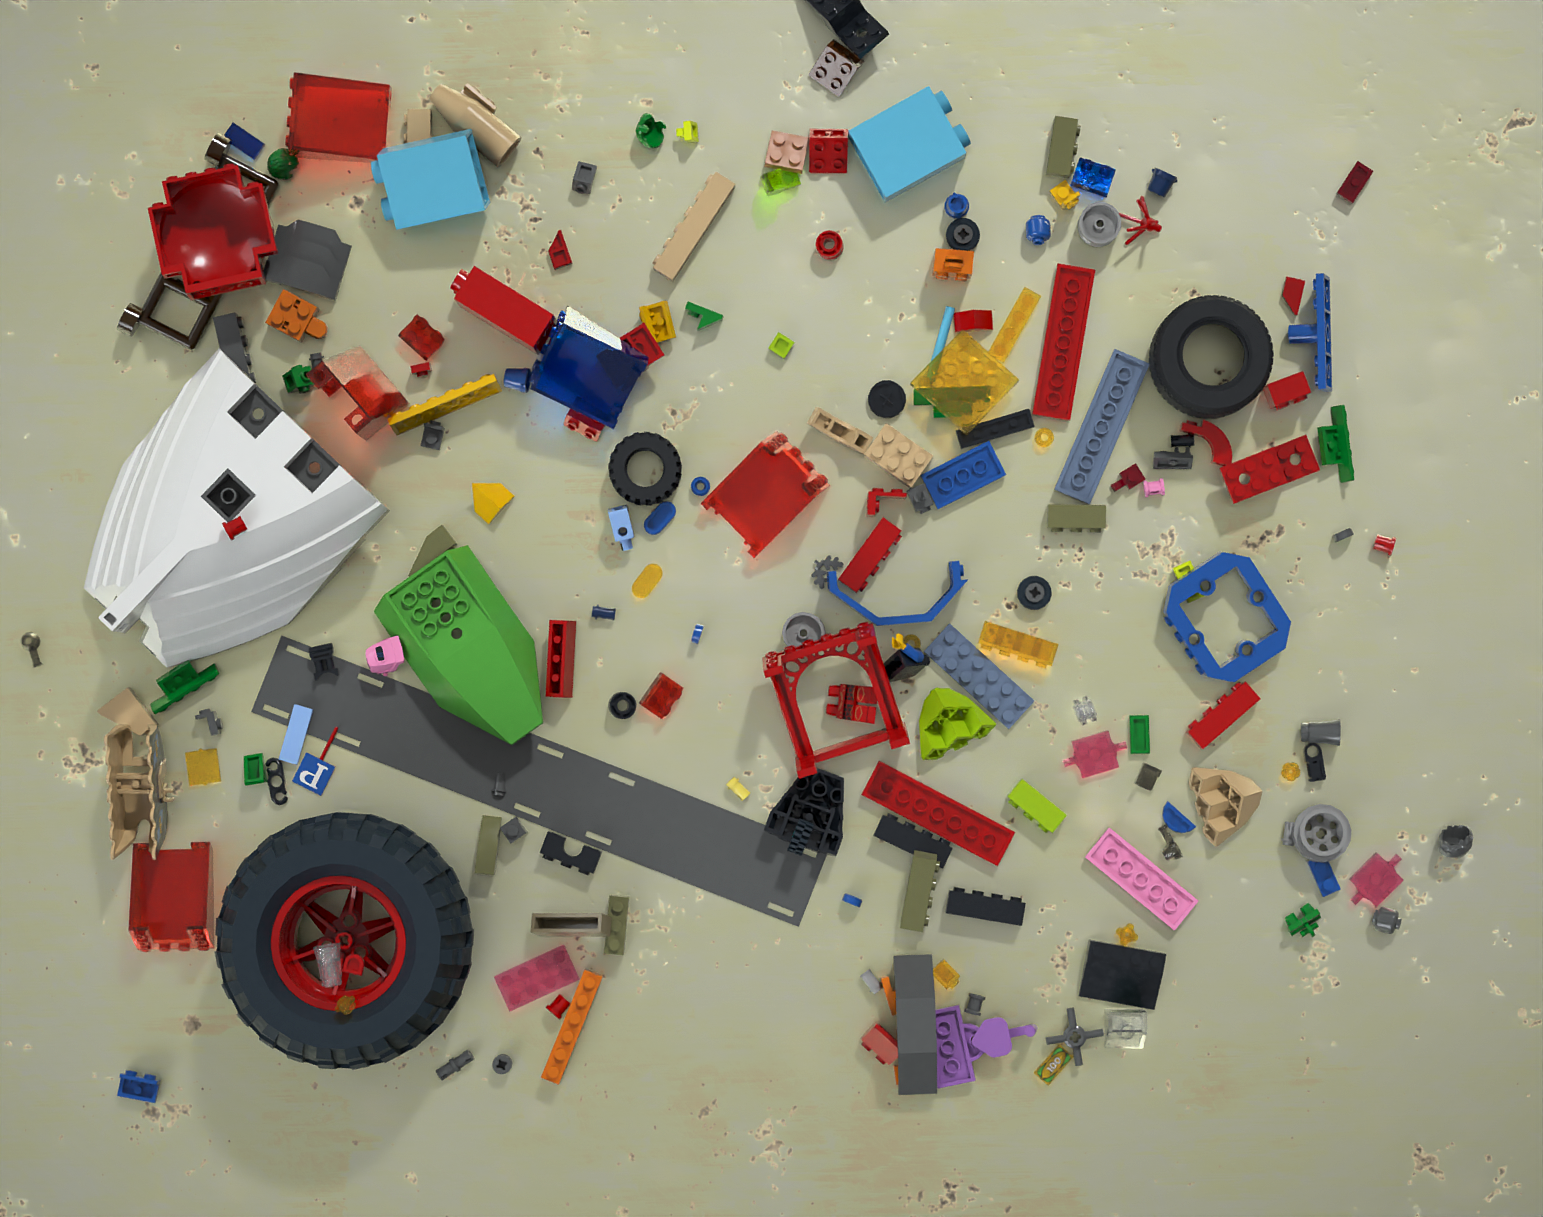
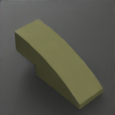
[475,815,502,875]

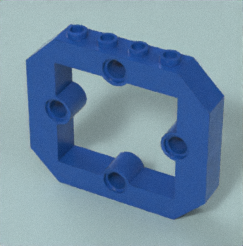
[1163,551,1291,682]

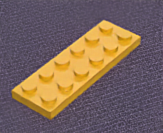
[387,374,502,435]

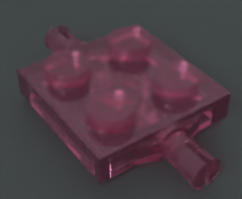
[1063,730,1127,778]
[1349,852,1404,907]

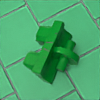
[1285,903,1321,937]

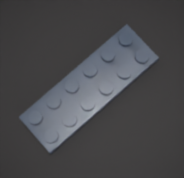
[924,623,1034,729]

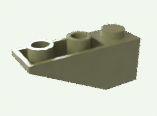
[408,525,457,577]

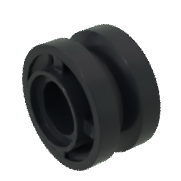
[608,692,637,719]

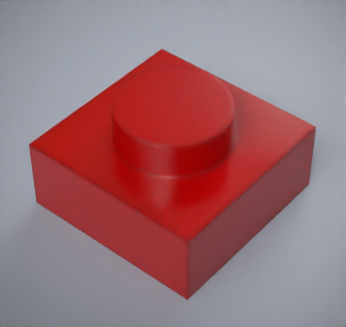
[410,362,432,377]

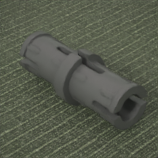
[436,1049,474,1081]

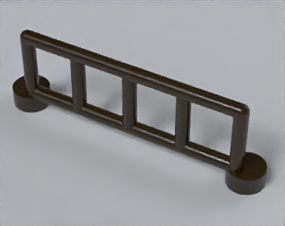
[117,133,278,350]

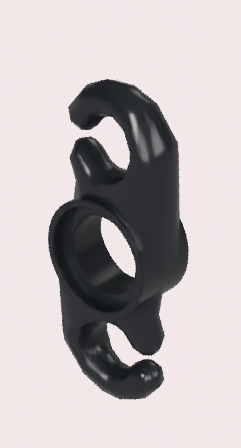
[265,757,288,805]

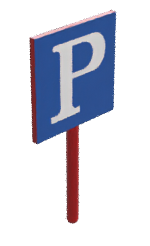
[292,727,338,796]

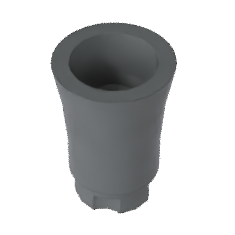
[1301,719,1341,746]

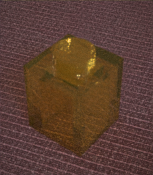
[933,959,960,990]

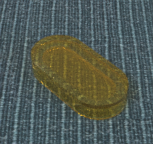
[632,564,663,598]

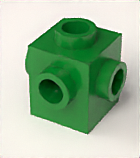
[282,365,316,394]

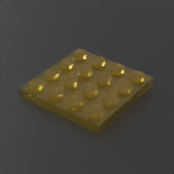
[910,329,1019,435]

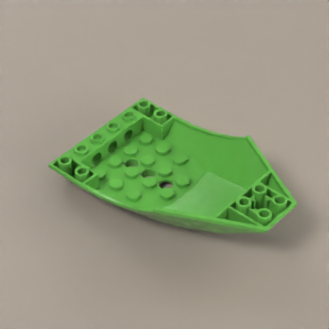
[374,545,543,745]

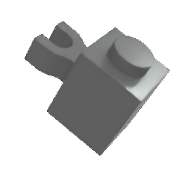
[906,483,933,514]

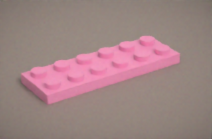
[1085,828,1198,931]

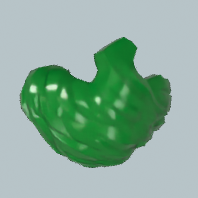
[635,113,666,149]
[267,148,299,180]

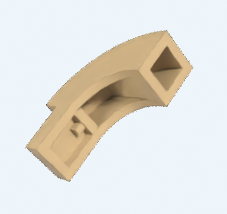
[807,407,873,454]

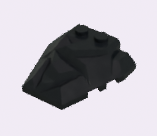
[764,768,844,857]

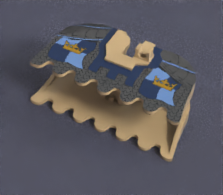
[104,724,174,860]

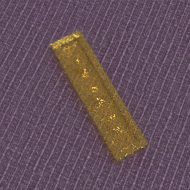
[987,287,1041,363]

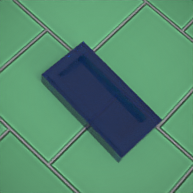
[224,122,265,160]

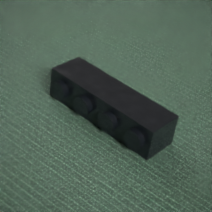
[873,813,953,869]
[945,887,1026,926]

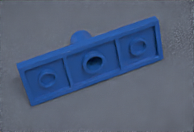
[1288,273,1332,392]

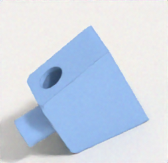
[608,504,634,551]

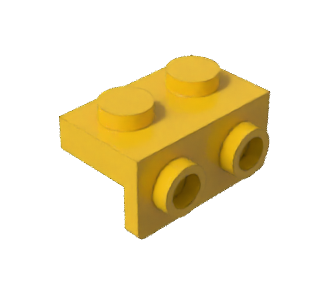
[639,301,676,343]

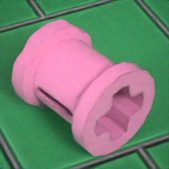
[1143,478,1165,497]

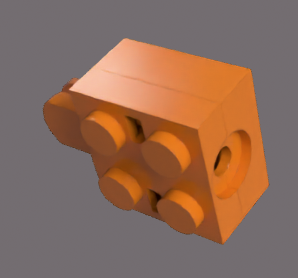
[932,248,974,282]
[265,289,328,343]

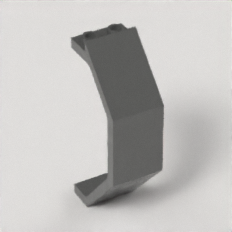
[893,954,937,1095]

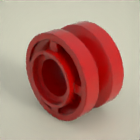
[816,230,844,260]

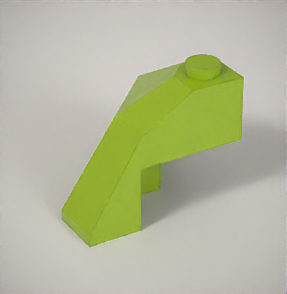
[919,688,996,760]

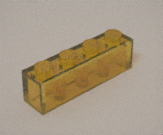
[977,621,1058,669]

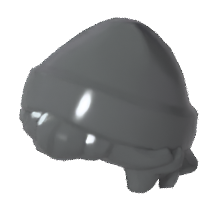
[1438,825,1473,858]

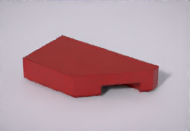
[548,230,573,270]
[1282,277,1305,316]

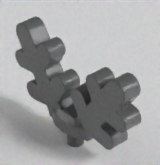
[811,555,844,589]

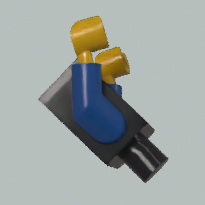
[884,633,930,682]

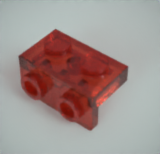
[398,314,445,361]
[639,672,683,719]

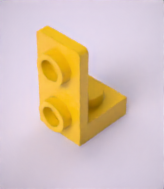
[1049,180,1081,210]

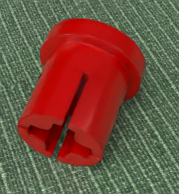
[222,516,248,541]
[1373,534,1396,556]
[545,994,571,1020]

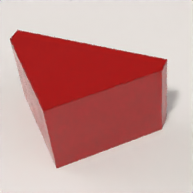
[954,310,993,332]

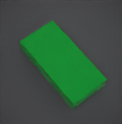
[1129,715,1150,754]

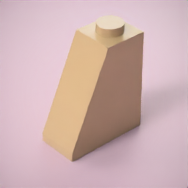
[97,688,158,736]

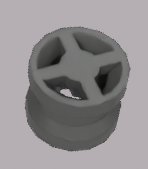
[492,1054,512,1074]

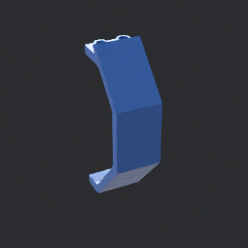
[827,561,969,626]

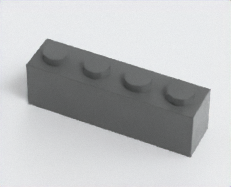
[213,313,256,383]

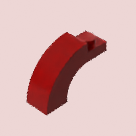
[1179,420,1232,466]

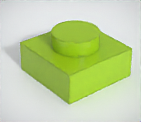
[768,332,795,359]

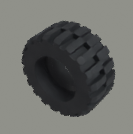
[608,431,682,506]

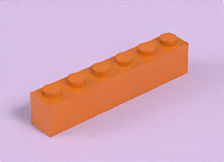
[541,969,603,1085]

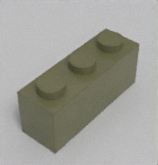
[1046,116,1081,178]
[1047,504,1106,533]
[604,895,630,955]

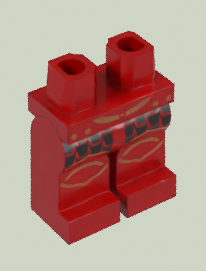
[826,684,877,724]

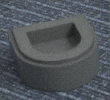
[1332,528,1354,542]

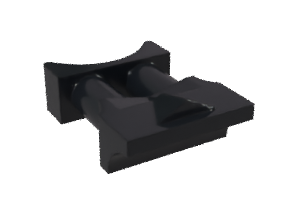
[309,643,339,681]

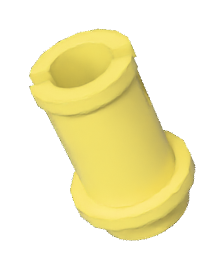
[726,777,751,801]

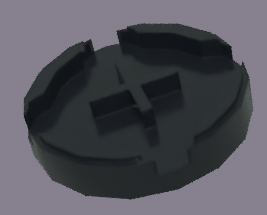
[868,380,906,418]

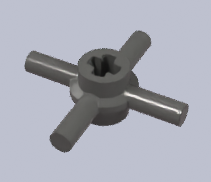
[1045,1007,1104,1066]

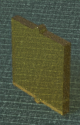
[185,748,221,786]

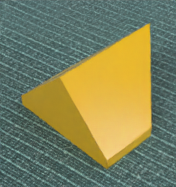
[472,483,515,524]

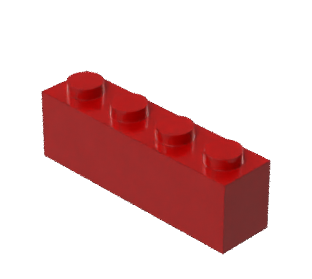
[838,517,902,593]
[545,620,576,698]
[1186,681,1261,749]

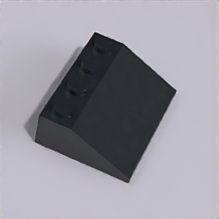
[1078,939,1166,1010]

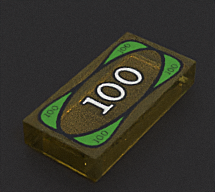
[1033,1044,1073,1086]

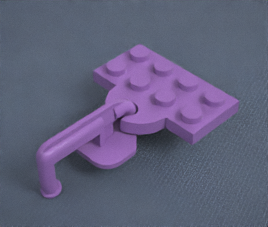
[936,1005,1038,1089]

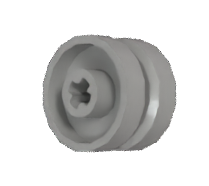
[1078,202,1121,247]
[782,612,826,647]

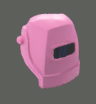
[365,636,404,676]

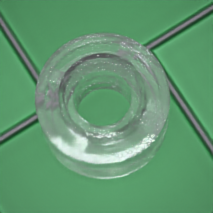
[1073,695,1097,726]

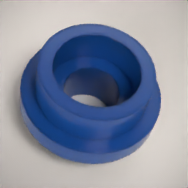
[691,477,710,496]

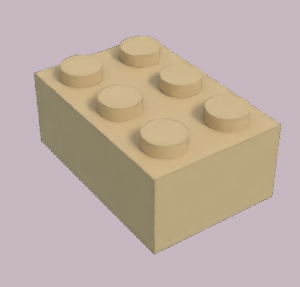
[864,423,933,489]

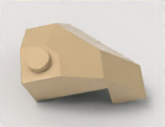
[1189,767,1262,847]

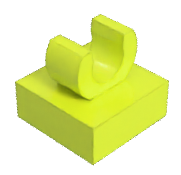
[676,121,699,143]

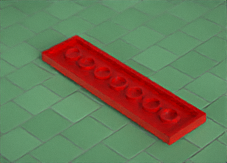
[1032,263,1095,421]
[861,761,1015,866]

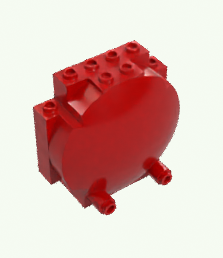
[148,164,278,300]

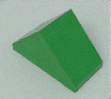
[244,753,267,786]

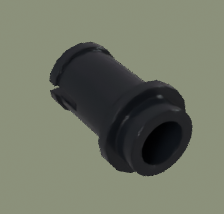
[1171,433,1194,448]

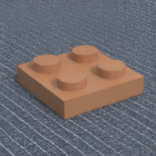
[764,130,809,174]

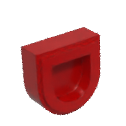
[342,954,365,976]

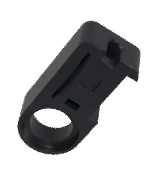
[1303,743,1326,782]

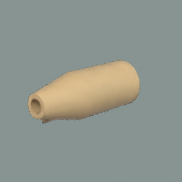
[429,83,522,167]

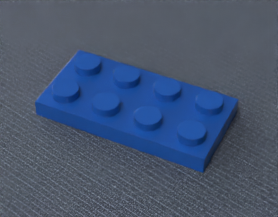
[920,441,1006,509]

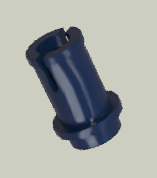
[592,604,616,620]

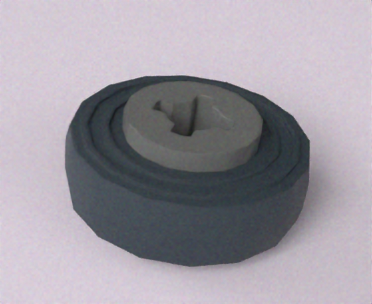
[946,218,980,251]
[1017,576,1052,610]

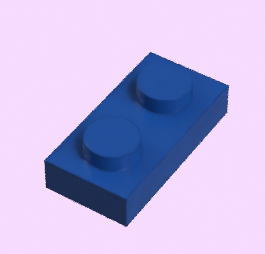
[1307,860,1341,897]

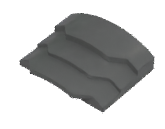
[263,220,352,301]

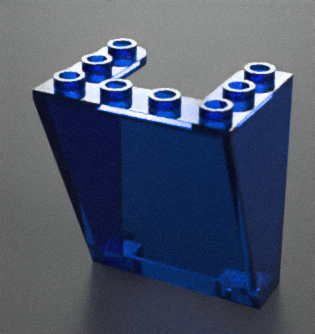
[529,306,649,429]

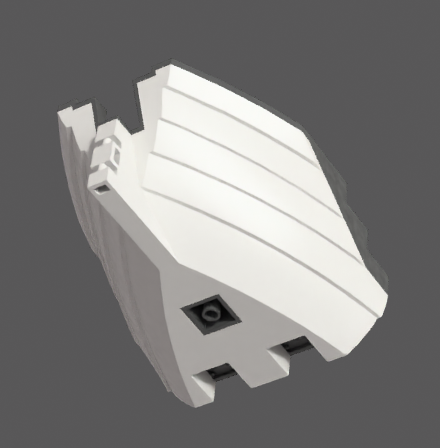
[84,348,390,668]

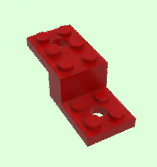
[1219,435,1320,504]

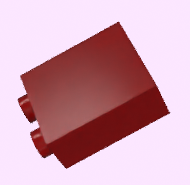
[450,266,558,355]

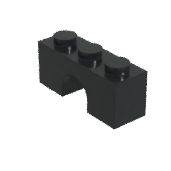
[540,831,602,876]

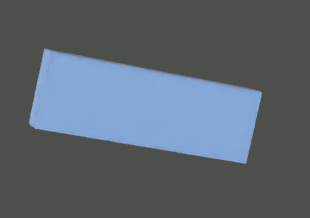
[278,704,314,765]

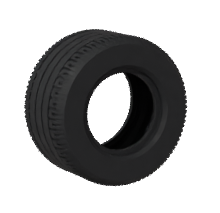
[1149,295,1274,419]

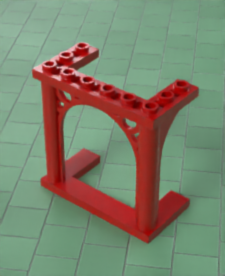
[762,622,910,779]

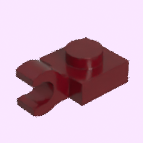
[1111,463,1146,492]

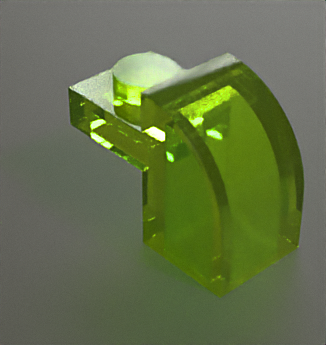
[760,168,801,196]

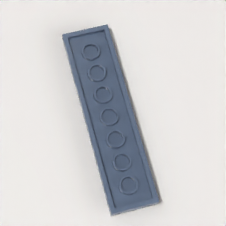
[1054,349,1150,505]

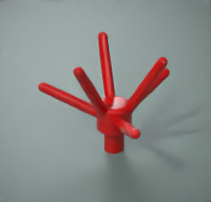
[1119,196,1162,245]

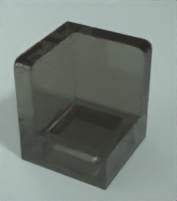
[1133,763,1162,791]

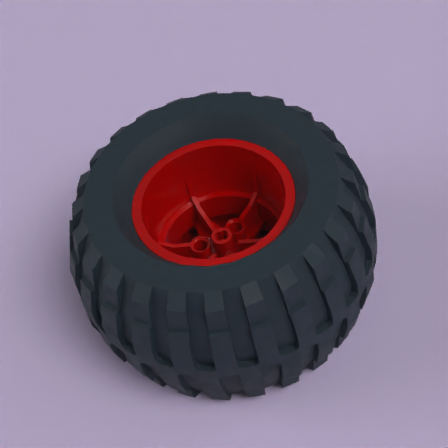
[214,812,474,1070]

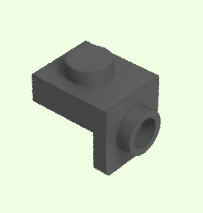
[195,709,223,736]

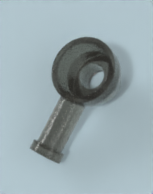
[21,632,42,668]
[1158,825,1183,861]

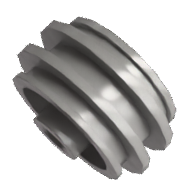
[1292,804,1351,863]

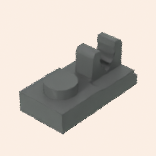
[1153,447,1193,469]

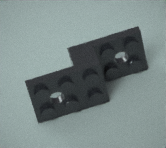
[805,0,889,59]

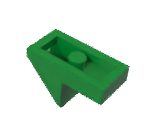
[685,301,724,331]

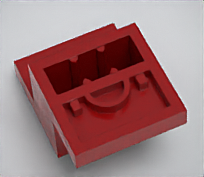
[596,323,665,388]

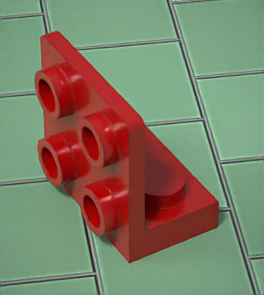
[809,128,848,173]
[866,488,907,517]

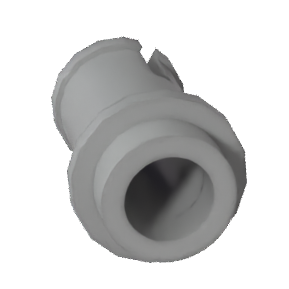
[1281,821,1294,846]
[860,969,883,994]

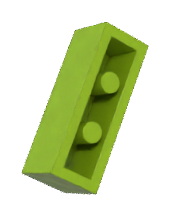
[1007,779,1067,833]

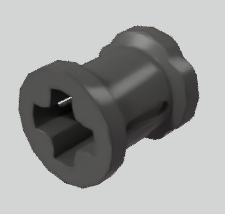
[964,993,986,1016]

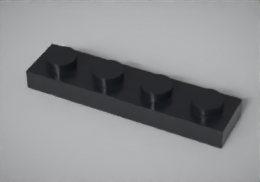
[956,409,1035,449]

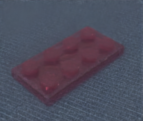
[494,944,580,1012]

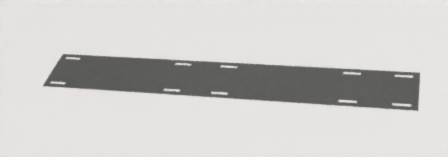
[251,635,827,927]

